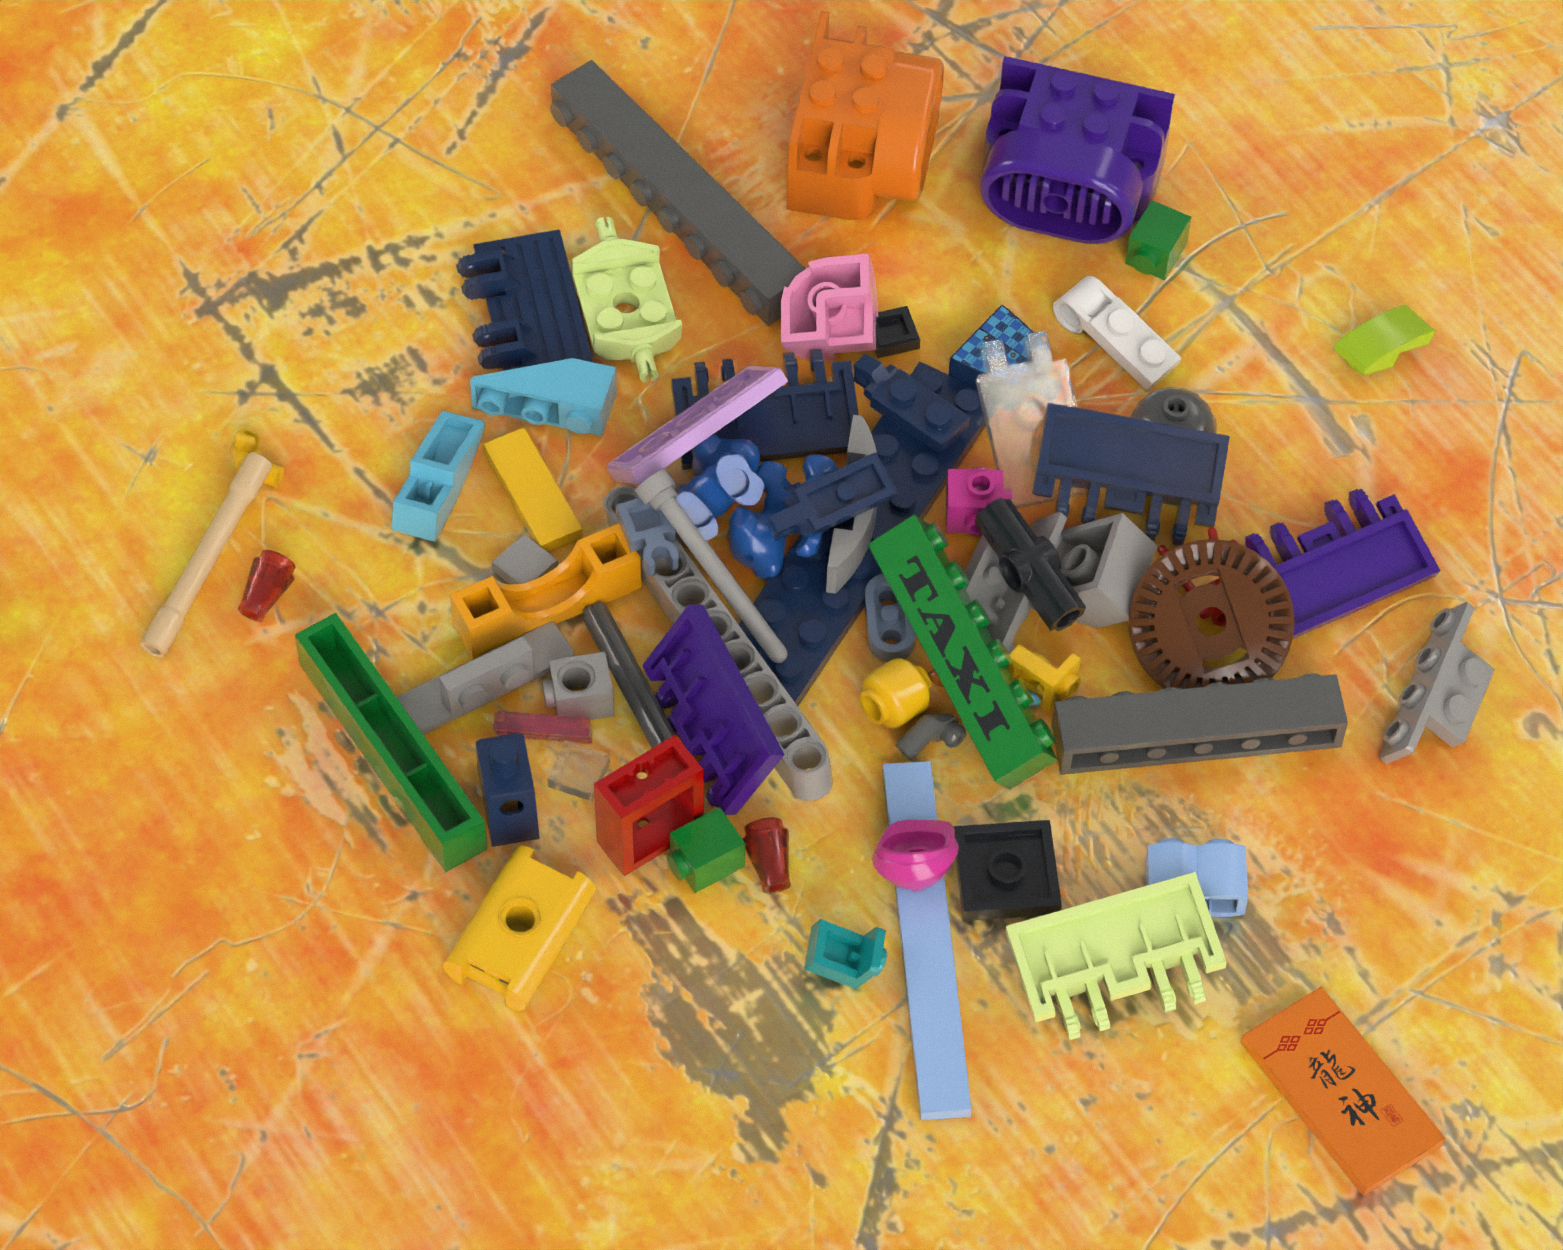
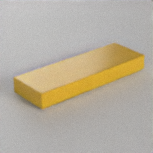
[483,427,583,552]

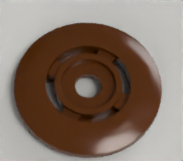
[1129,539,1295,689]

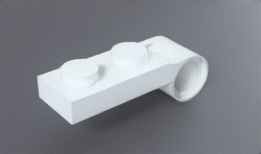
[1053,276,1182,392]

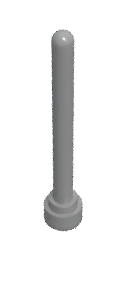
[635,469,787,663]

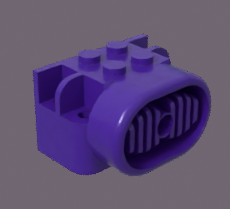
[980,56,1175,244]

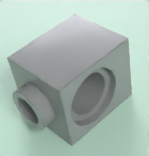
[542,652,614,725]

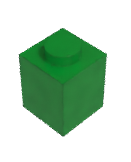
[1125,200,1191,280]
[666,807,745,893]

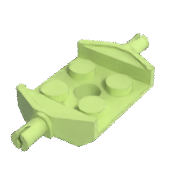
[571,217,682,382]

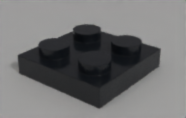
[954,820,1062,921]

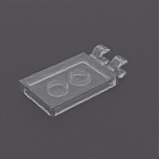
[975,331,1087,508]

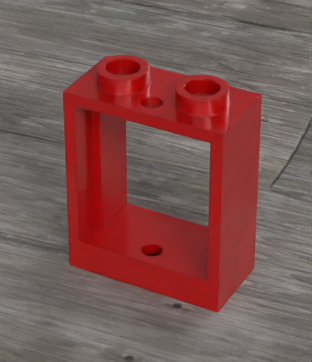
[594,735,704,877]

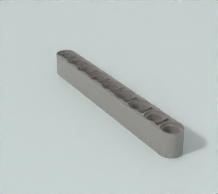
[604,486,833,801]

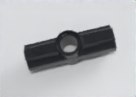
[974,497,1086,632]

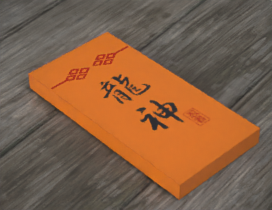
[1240,986,1446,1197]

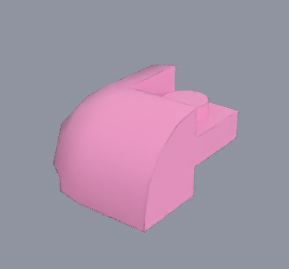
[781,254,878,361]

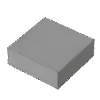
[492,534,558,584]

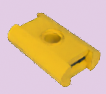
[443,845,596,1011]

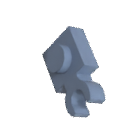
[616,498,679,576]

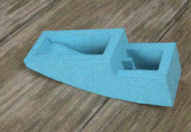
[392,410,485,542]

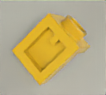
[1007,644,1081,712]

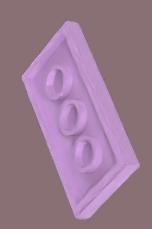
[606,366,788,485]

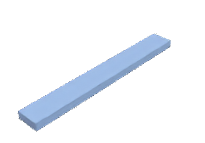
[882,761,972,1120]

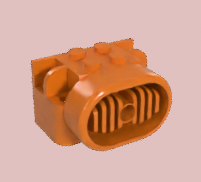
[787,11,944,220]

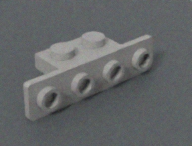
[965,511,1067,654]
[1379,602,1495,764]
[397,622,574,735]

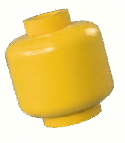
[859,658,931,728]

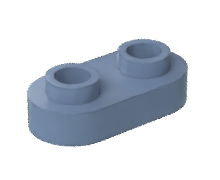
[864,574,916,662]

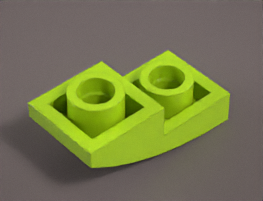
[1333,305,1435,376]

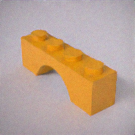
[450,523,641,660]

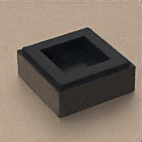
[874,306,920,359]

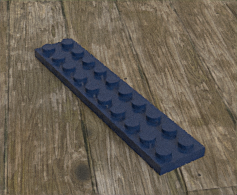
[738,362,999,706]

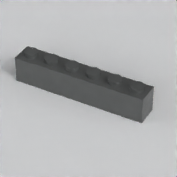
[1052,673,1348,775]

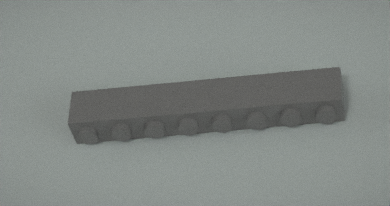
[550,60,806,326]

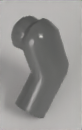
[895,714,966,761]

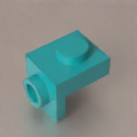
[804,919,887,989]

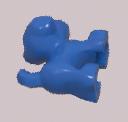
[674,434,764,541]
[727,455,838,581]

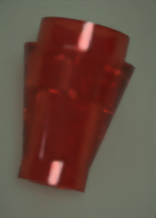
[238,549,296,622]
[742,817,791,894]

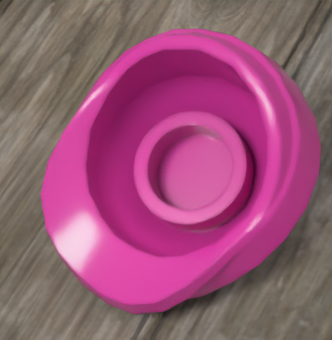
[872,820,959,892]

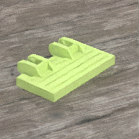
[1006,872,1226,1040]

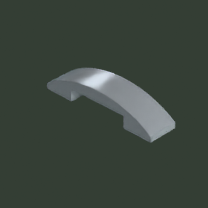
[826,415,877,594]

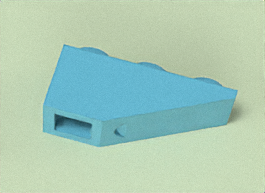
[470,358,617,436]

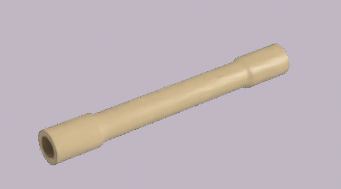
[140,452,272,658]

